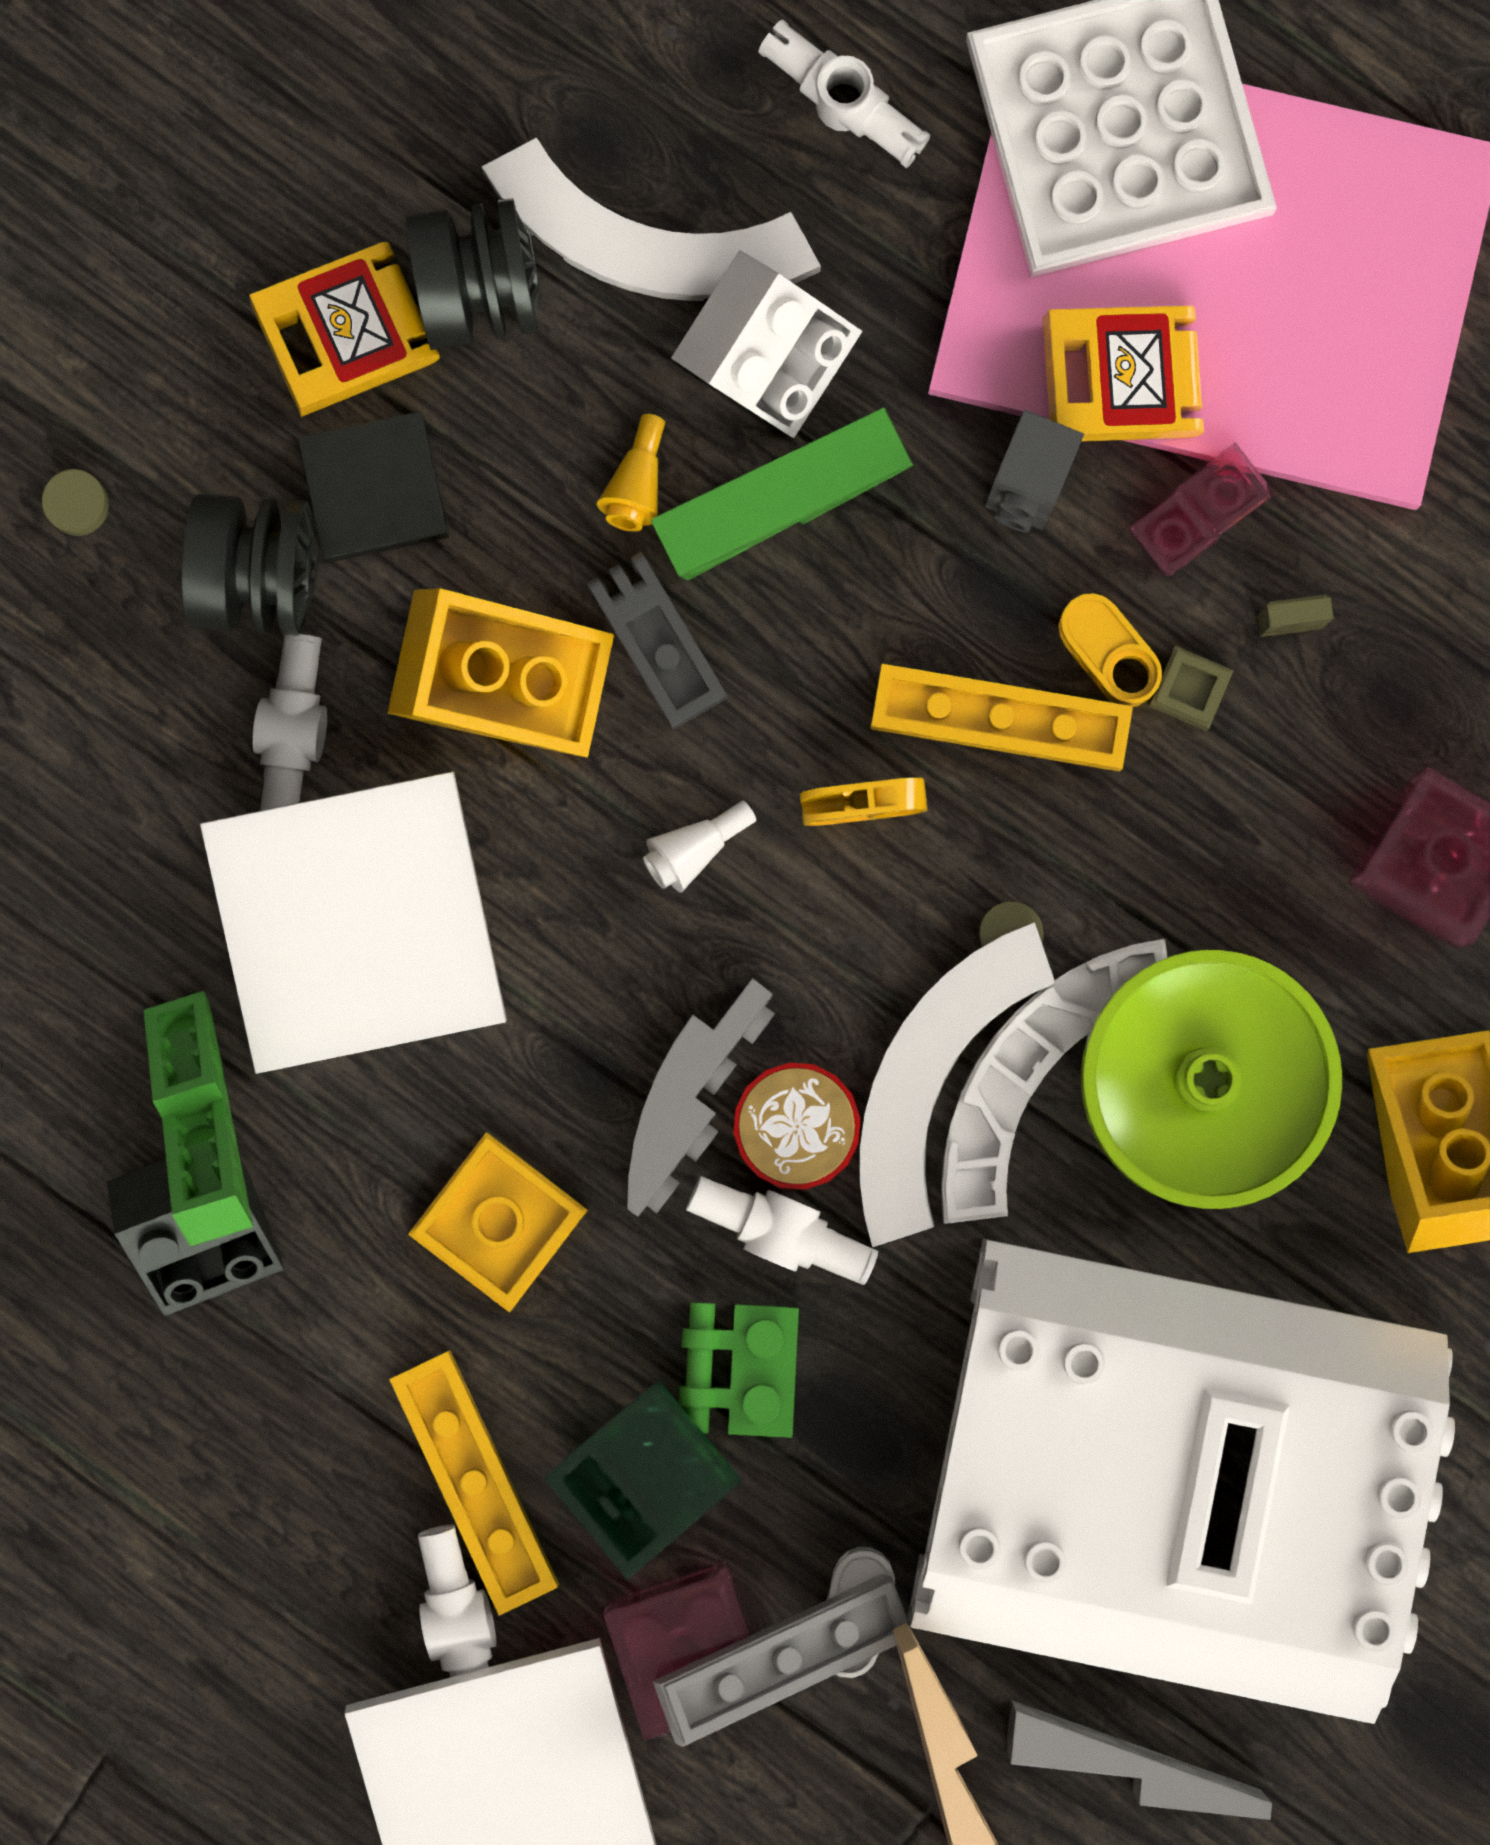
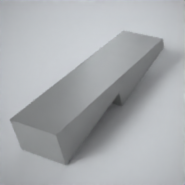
[1006,1700,1272,1820]

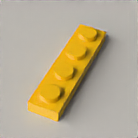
[870,664,1133,772]
[389,1350,559,1616]

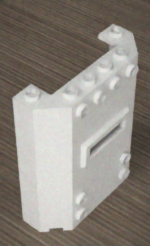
[907,1238,1455,1724]

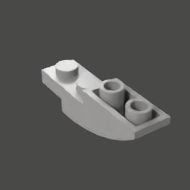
[627,979,775,1217]

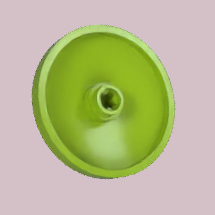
[1081,950,1342,1209]

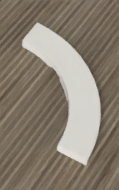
[482,138,821,301]
[860,922,1056,1247]
[941,939,1167,1224]

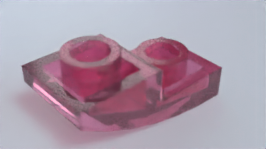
[1129,442,1273,577]

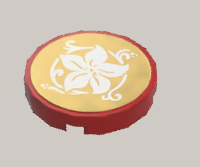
[734,1063,860,1190]

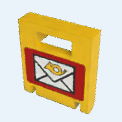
[249,242,440,417]
[1042,306,1204,441]

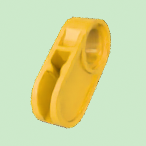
[1058,593,1162,707]
[799,777,928,826]

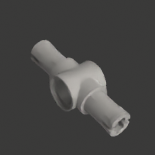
[253,634,327,811]

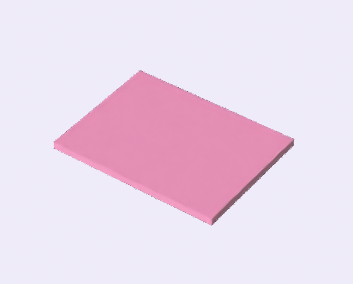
[928,84,1490,510]

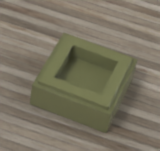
[1257,595,1334,637]
[1148,646,1234,731]

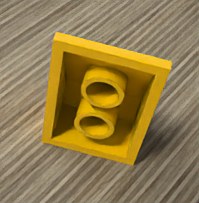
[387,588,614,757]
[1367,1030,1490,1253]

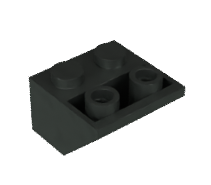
[107,1159,284,1316]

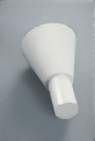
[643,800,756,893]

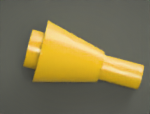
[597,414,665,532]

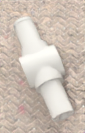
[758,19,931,168]
[686,1176,878,1285]
[418,1524,496,1677]

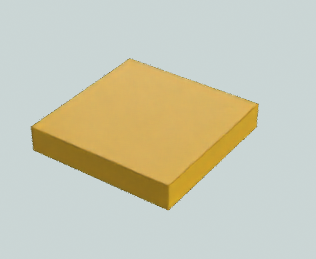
[408,1132,589,1313]

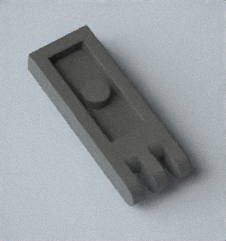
[586,551,727,730]

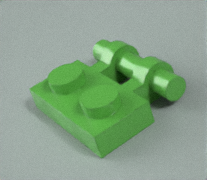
[678,1302,799,1438]

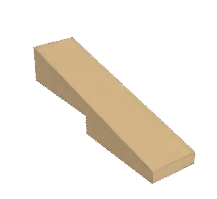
[893,1622,999,1845]

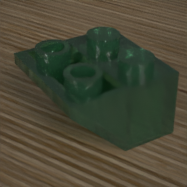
[544,1381,743,1580]

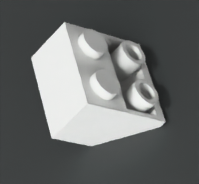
[671,250,862,438]

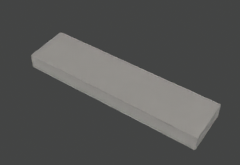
[652,1574,909,1747]

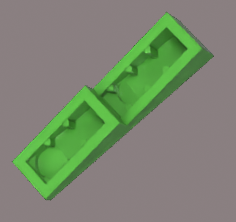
[651,408,914,581]
[144,991,253,1247]

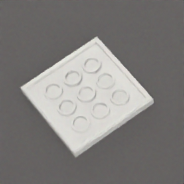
[966,0,1277,278]
[200,771,507,1074]
[345,1638,657,1845]

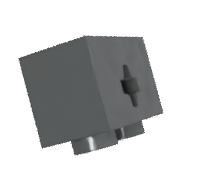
[985,409,1084,532]

